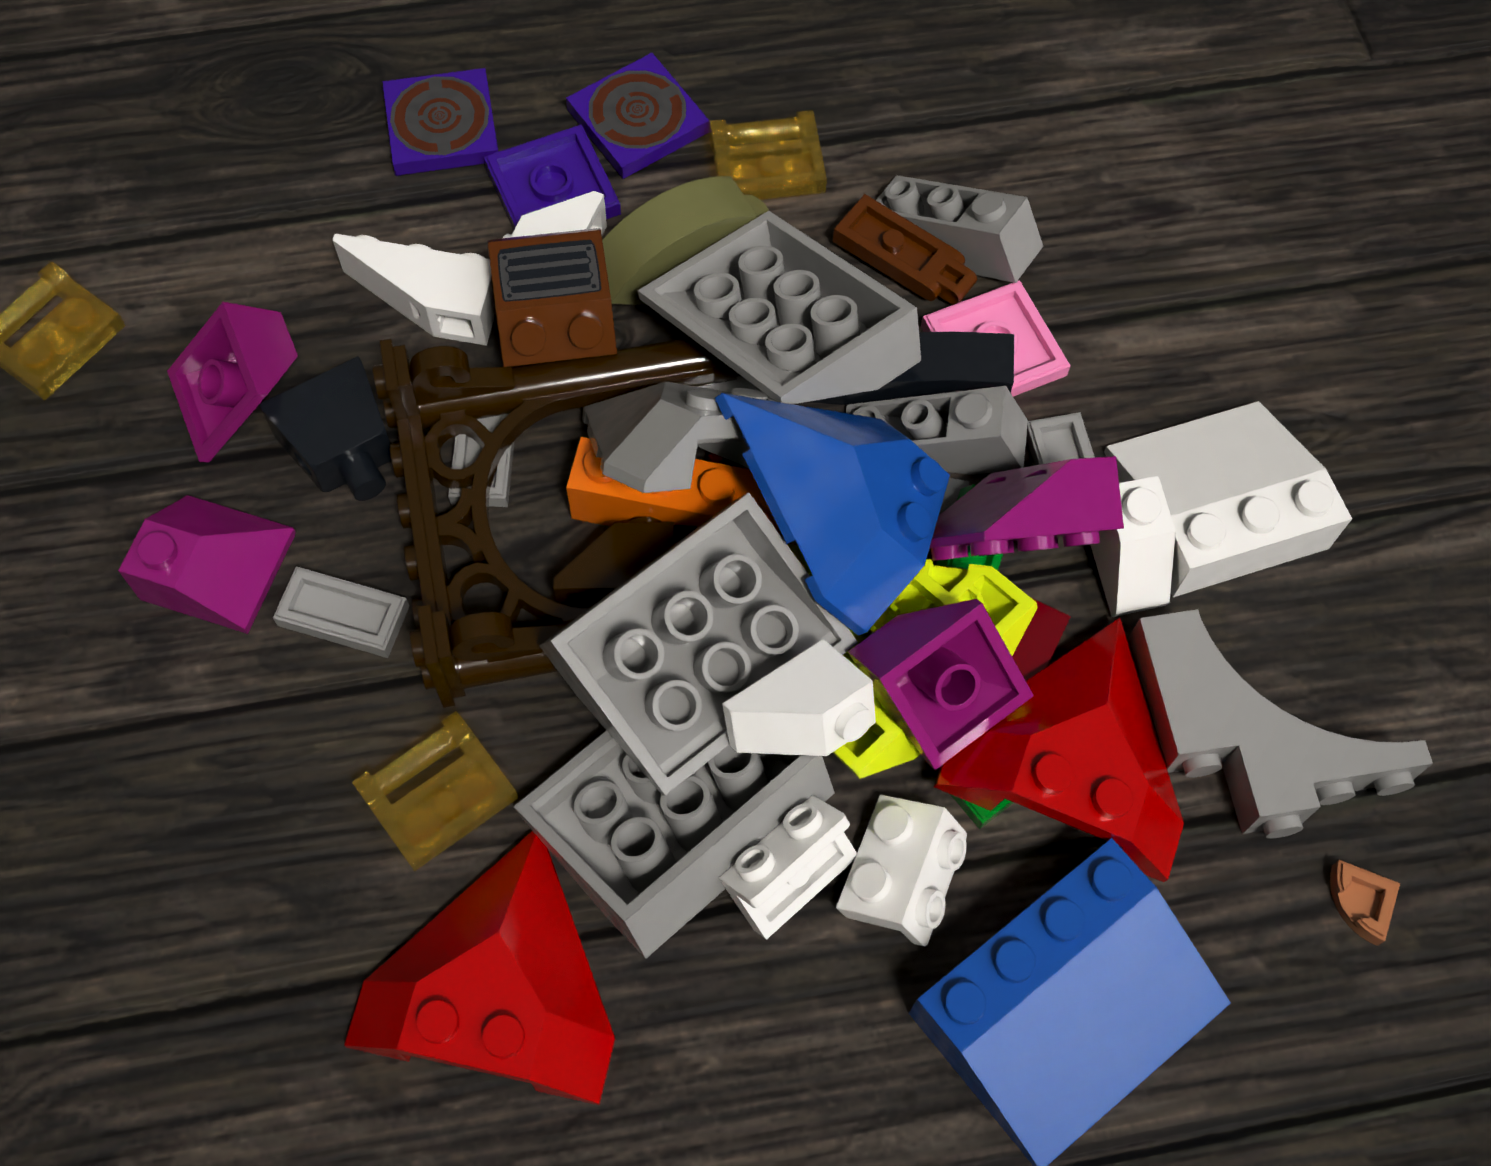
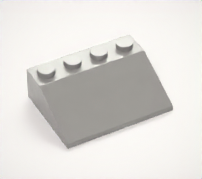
[638,211,921,404]
[539,493,858,796]
[514,730,835,959]

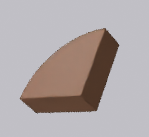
[1330,860,1400,946]

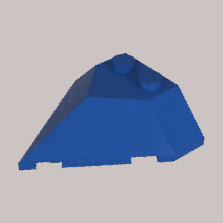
[715,393,950,636]

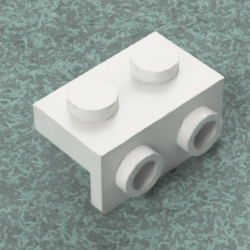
[719,795,857,940]
[836,795,967,947]

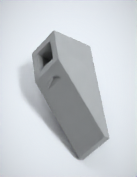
[876,175,1043,283]
[846,386,1028,475]

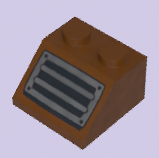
[488,228,617,367]

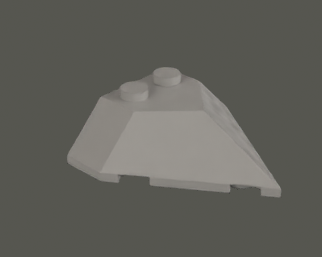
[582,382,768,493]

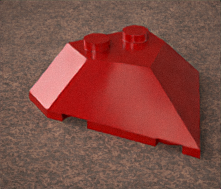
[934,618,1184,883]
[344,831,616,1106]

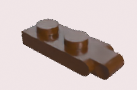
[832,194,978,305]

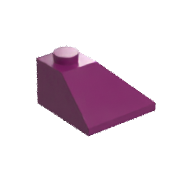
[167,302,298,463]
[118,495,296,634]
[848,599,1034,770]

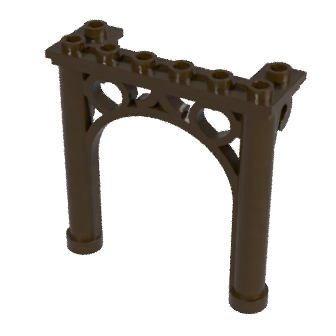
[373,338,737,708]

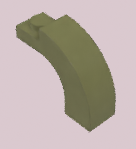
[602,176,769,305]

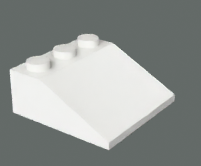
[1104,401,1352,597]

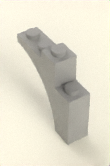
[1127,609,1433,839]

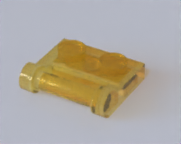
[709,110,827,200]
[0,261,126,401]
[352,711,518,872]

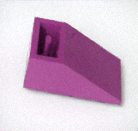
[929,456,1124,561]

